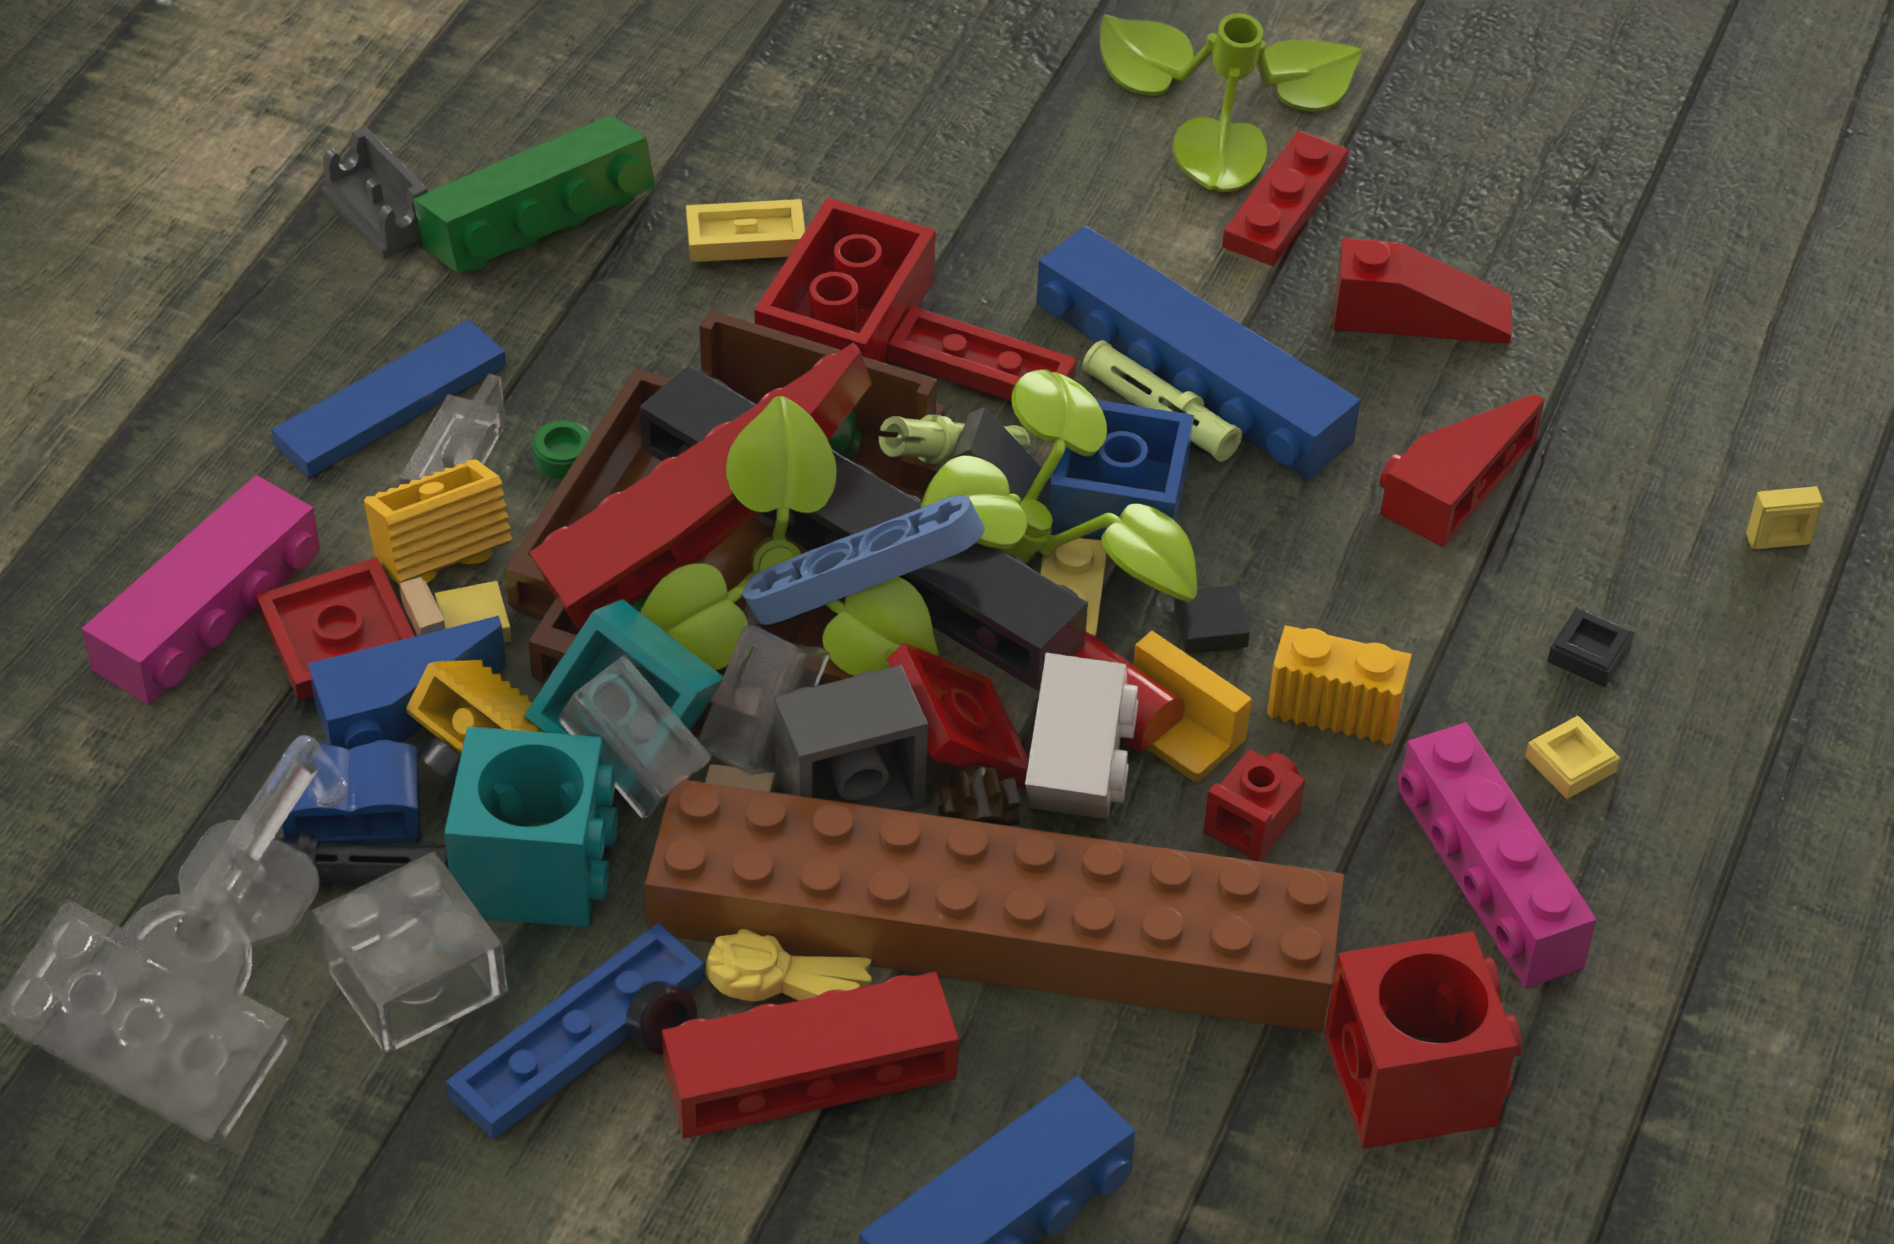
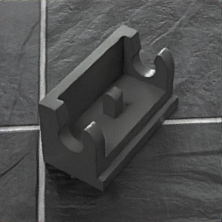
[321,126,428,260]

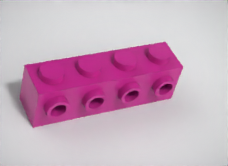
[1398,722,1597,989]

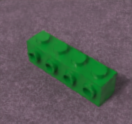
[413,115,656,273]

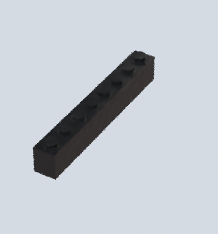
[640,365,1088,691]

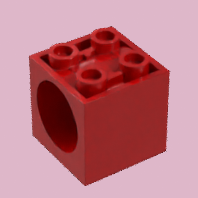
[1324,931,1522,1149]

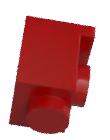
[1203,749,1306,862]

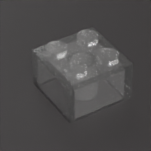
[312,851,508,1055]

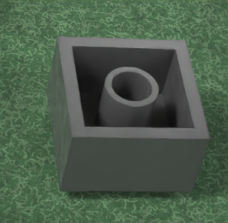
[774,665,928,812]

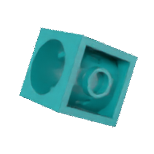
[444,727,618,927]

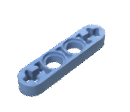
[742,495,985,624]

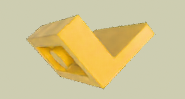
[1133,631,1252,782]

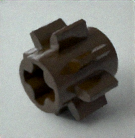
[938,764,1021,826]

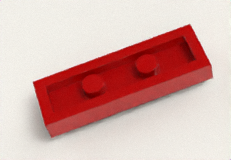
[1222,130,1349,267]
[888,306,1077,401]

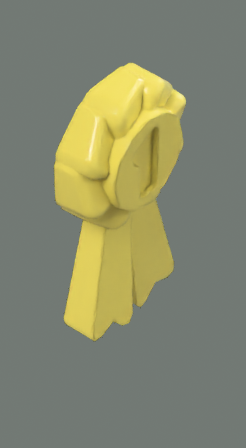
[705,929,872,1002]

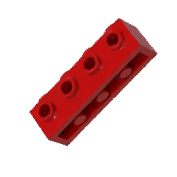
[662,972,959,1139]

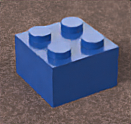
[1049,400,1194,541]

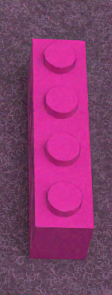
[82,475,320,705]

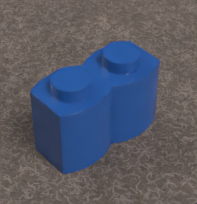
[281,740,420,845]

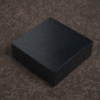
[1174,585,1250,653]
[1547,607,1635,687]

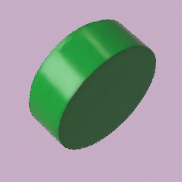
[532,420,592,479]

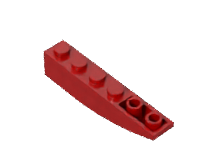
[529,342,872,631]

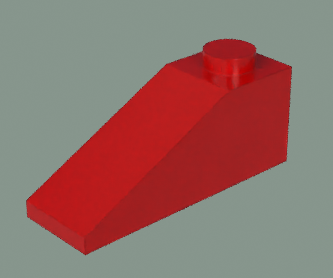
[1334,238,1512,344]
[1379,394,1545,547]

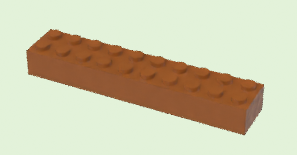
[645,778,1344,1032]

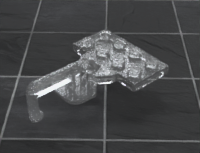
[0,735,348,1148]

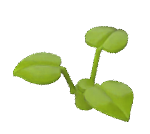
[1100,13,1362,193]
[921,369,1197,603]
[640,396,939,676]

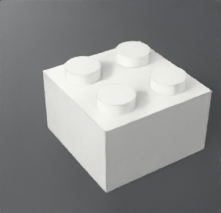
[1025,653,1139,820]

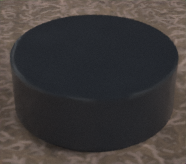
[418,737,461,785]
[626,981,697,1055]

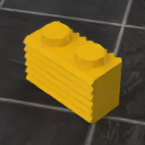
[363,460,513,585]
[1267,625,1412,745]
[406,660,545,755]

